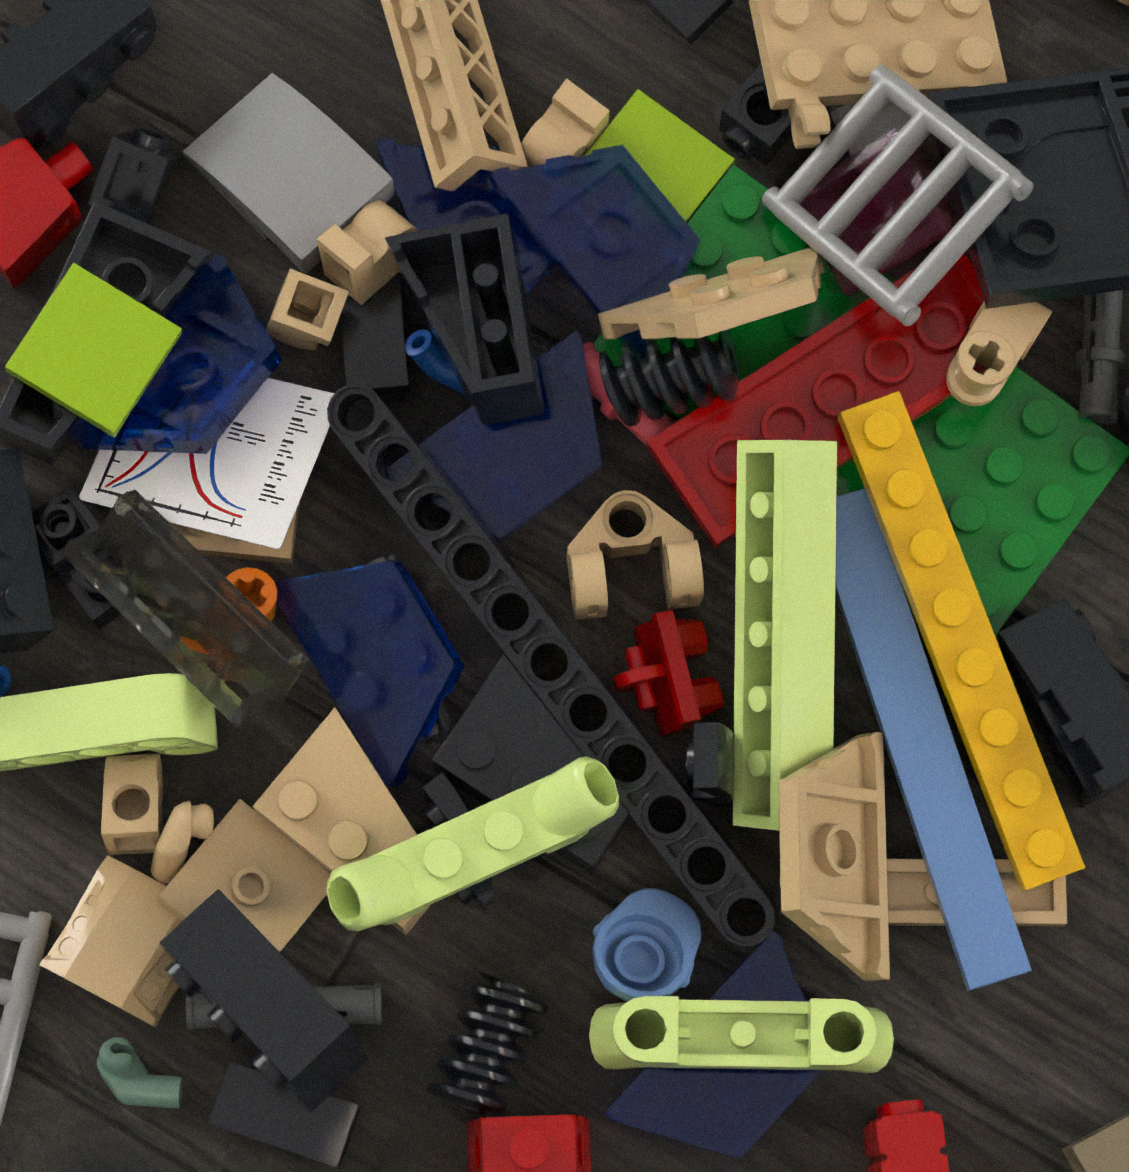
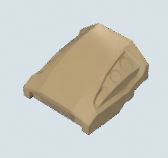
[39,855,182,1028]

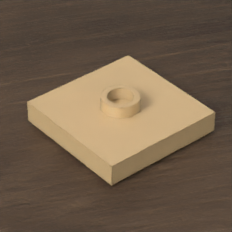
[156,799,331,952]

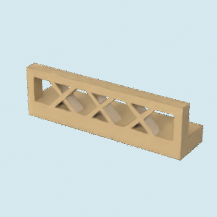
[381,0,528,191]

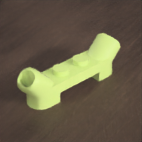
[327,756,619,931]
[589,996,894,1073]

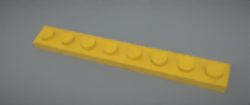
[837,391,1085,891]

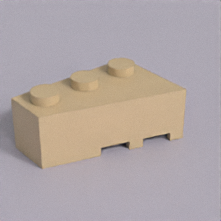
[253,707,430,935]

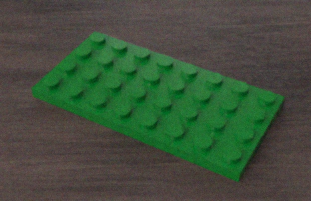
[593,164,1129,636]

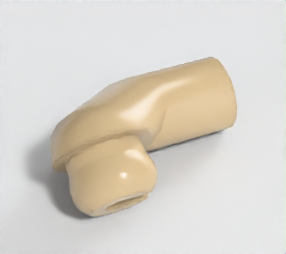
[151,800,214,884]

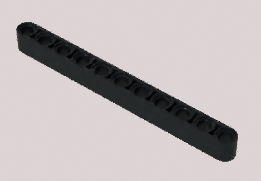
[327,384,778,947]

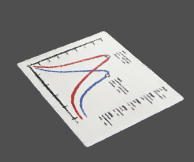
[79,354,335,549]

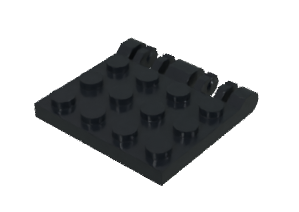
[927,67,1129,309]

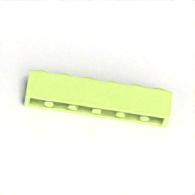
[733,440,837,831]

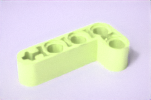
[0,673,218,771]

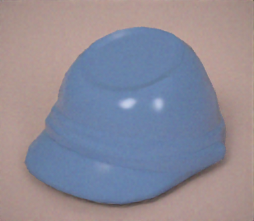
[592,888,702,1002]

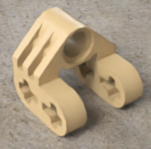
[566,490,704,620]

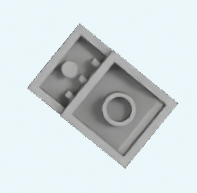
[182,73,395,274]

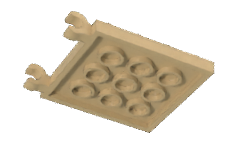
[748,0,1007,149]

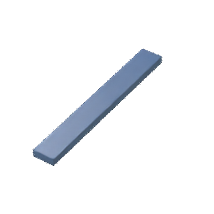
[835,488,1032,991]

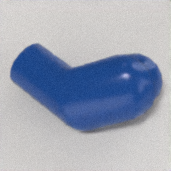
[405,329,466,396]

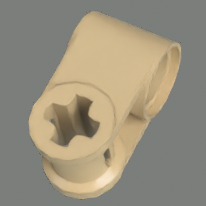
[946,302,1053,406]

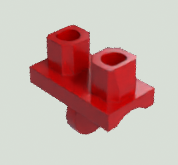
[613,610,724,737]

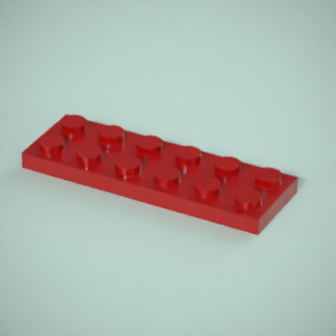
[646,253,987,549]

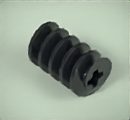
[599,329,739,427]
[426,971,549,1118]

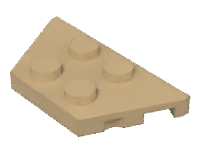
[598,247,825,339]
[779,732,890,981]

